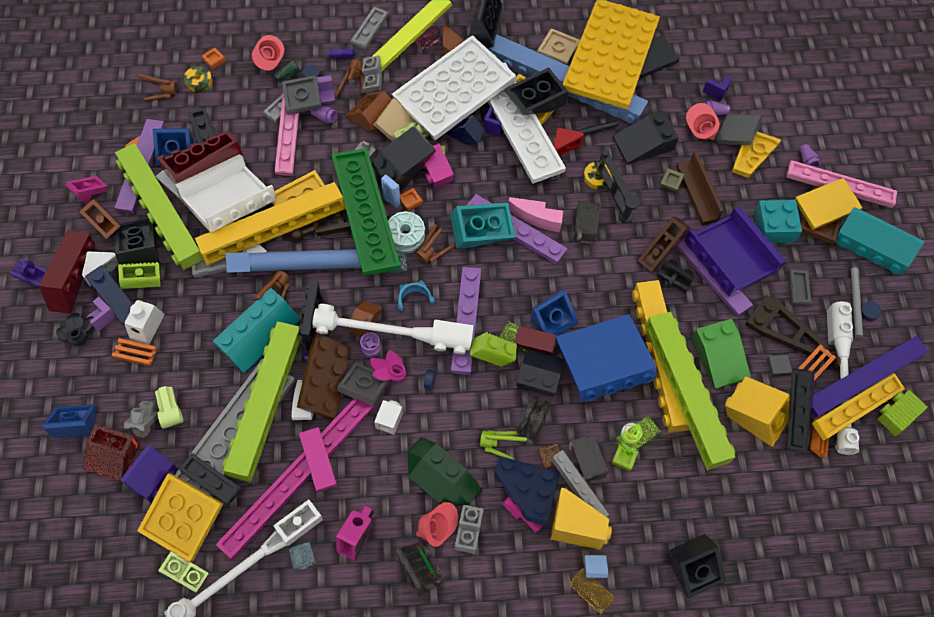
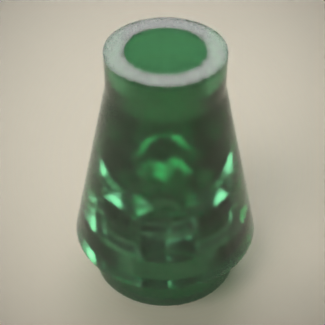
[274,60,300,83]

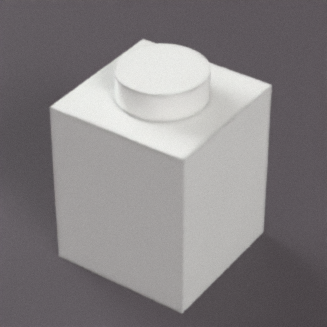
[374,400,403,435]

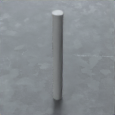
[851,268,863,338]

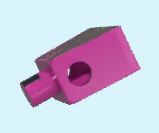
[336,506,374,561]

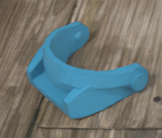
[397,280,435,311]

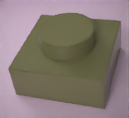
[660,168,684,192]

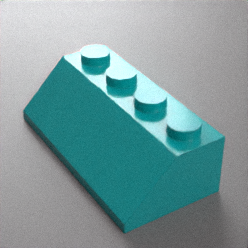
[834,207,925,276]
[213,288,301,374]

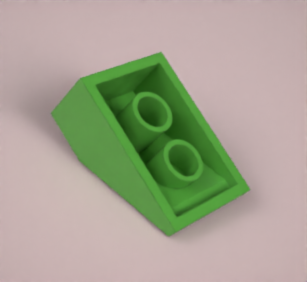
[691,319,751,390]

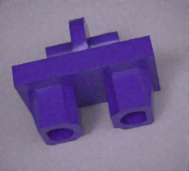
[9,258,47,288]

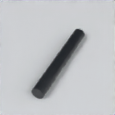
[574,120,618,135]

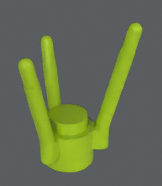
[480,430,527,460]

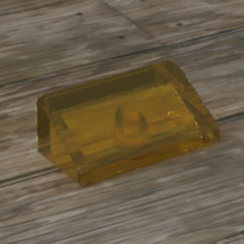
[569,568,615,614]

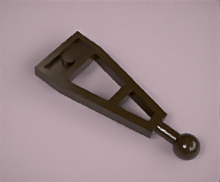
[289,204,389,242]
[745,295,841,371]

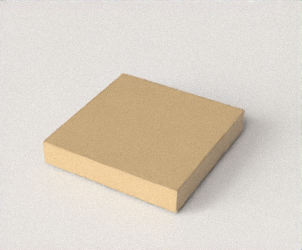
[537,28,580,65]
[373,98,416,142]

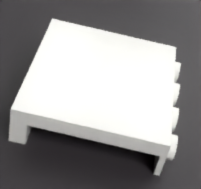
[175,154,276,233]

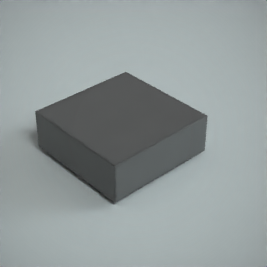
[767,355,792,376]

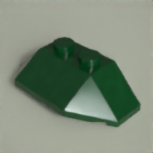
[407,437,482,505]

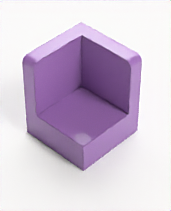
[317,75,335,104]
[86,297,116,332]

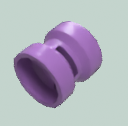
[360,332,381,358]

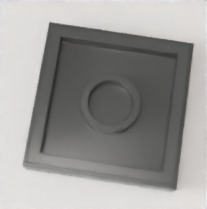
[282,75,322,115]
[716,114,762,146]
[337,362,390,406]

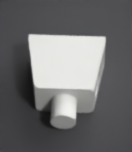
[125,300,165,345]

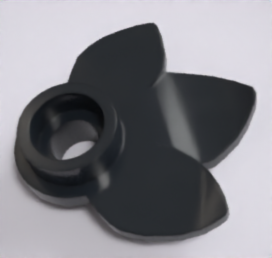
[56,313,93,346]

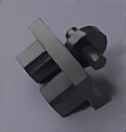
[657,259,695,292]

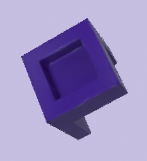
[703,76,732,101]
[483,107,503,137]

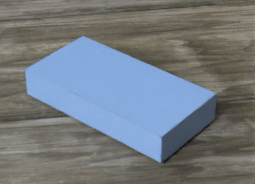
[381,175,401,208]

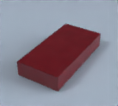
[514,326,557,355]

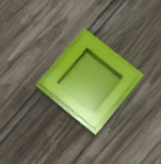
[611,444,638,472]

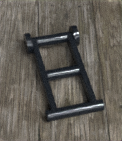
[596,149,640,223]

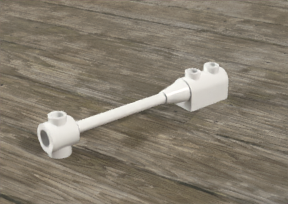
[827,302,859,455]
[312,304,474,354]
[164,500,323,617]

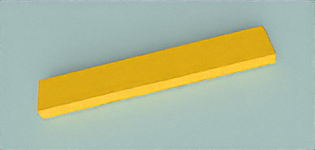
[812,373,905,441]

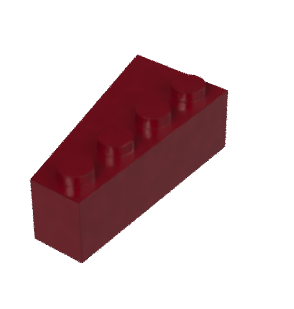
[157,131,243,184]
[38,230,95,314]

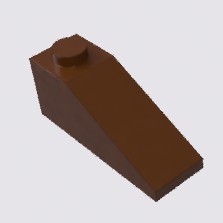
[637,217,692,272]

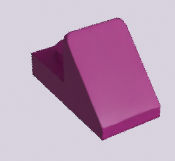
[65,176,108,205]

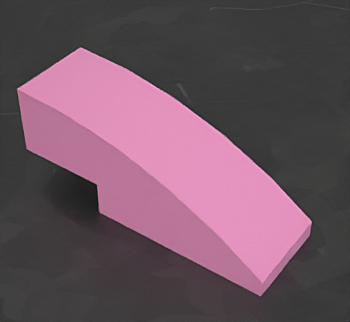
[509,197,563,233]

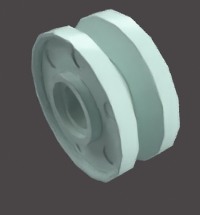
[388,211,425,253]

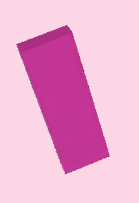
[299,427,337,492]

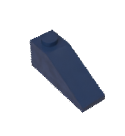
[85,265,133,325]

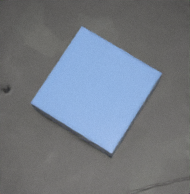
[584,555,608,578]

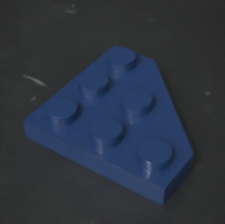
[494,456,559,526]

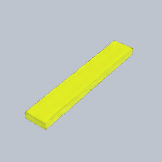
[372,0,452,71]

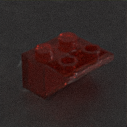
[83,424,140,482]

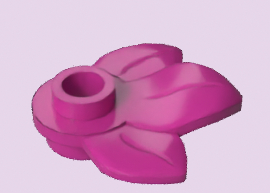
[370,350,406,382]

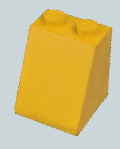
[725,377,790,447]
[550,488,612,550]

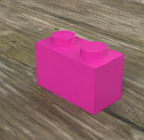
[421,144,454,189]

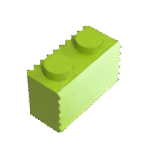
[118,262,160,289]
[470,332,517,367]
[878,390,928,436]

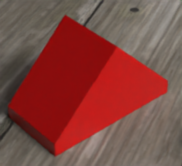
[554,128,584,157]

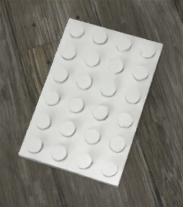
[392,35,517,140]

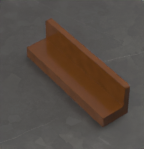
[676,152,724,226]

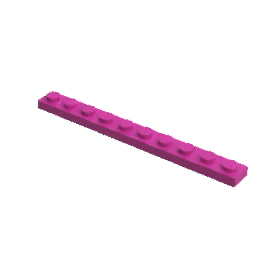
[216,398,376,560]

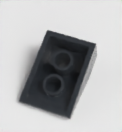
[504,67,568,115]
[613,111,679,165]
[371,126,436,191]
[115,218,160,265]

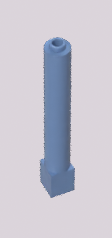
[226,249,361,273]

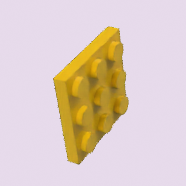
[137,473,224,562]

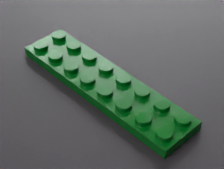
[332,148,401,276]

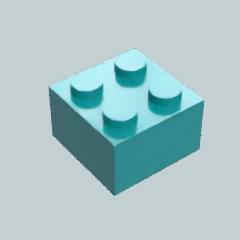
[754,200,802,243]

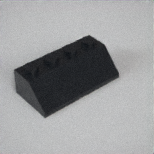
[468,0,503,48]

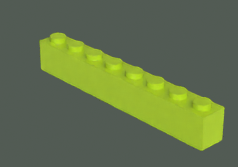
[115,143,204,270]
[645,312,735,470]
[222,321,302,482]

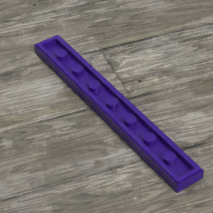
[812,336,929,418]

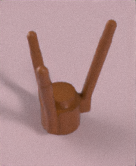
[335,60,365,97]
[137,74,177,101]
[415,224,456,264]
[254,270,290,299]

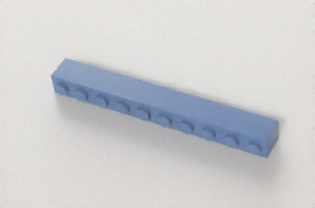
[487,34,648,124]

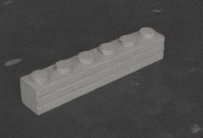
[550,450,609,517]

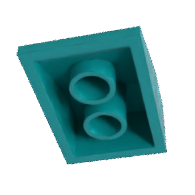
[450,203,515,249]

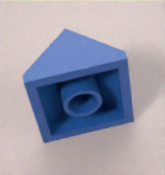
[152,128,195,165]
[530,289,579,336]
[42,404,97,438]

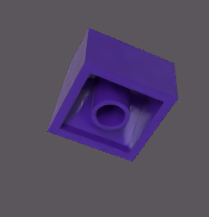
[121,445,178,504]

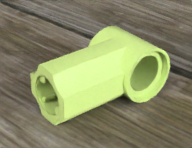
[155,386,183,429]

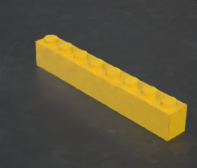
[195,182,345,265]
[632,280,689,433]

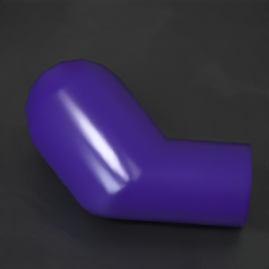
[328,47,354,59]

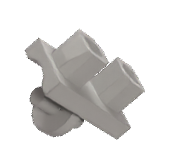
[124,401,158,437]

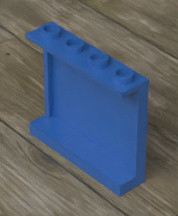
[556,314,657,402]

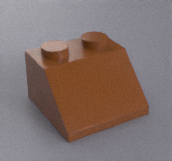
[345,91,391,131]

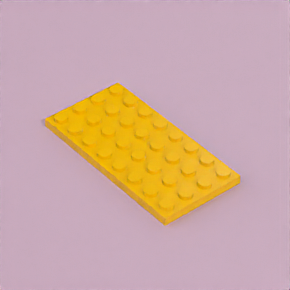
[563,0,660,110]

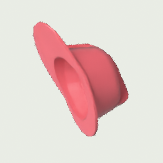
[252,35,284,71]
[686,103,720,140]
[416,502,459,547]

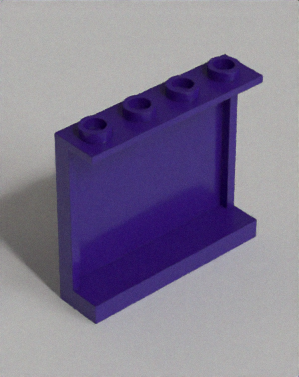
[684,206,786,297]

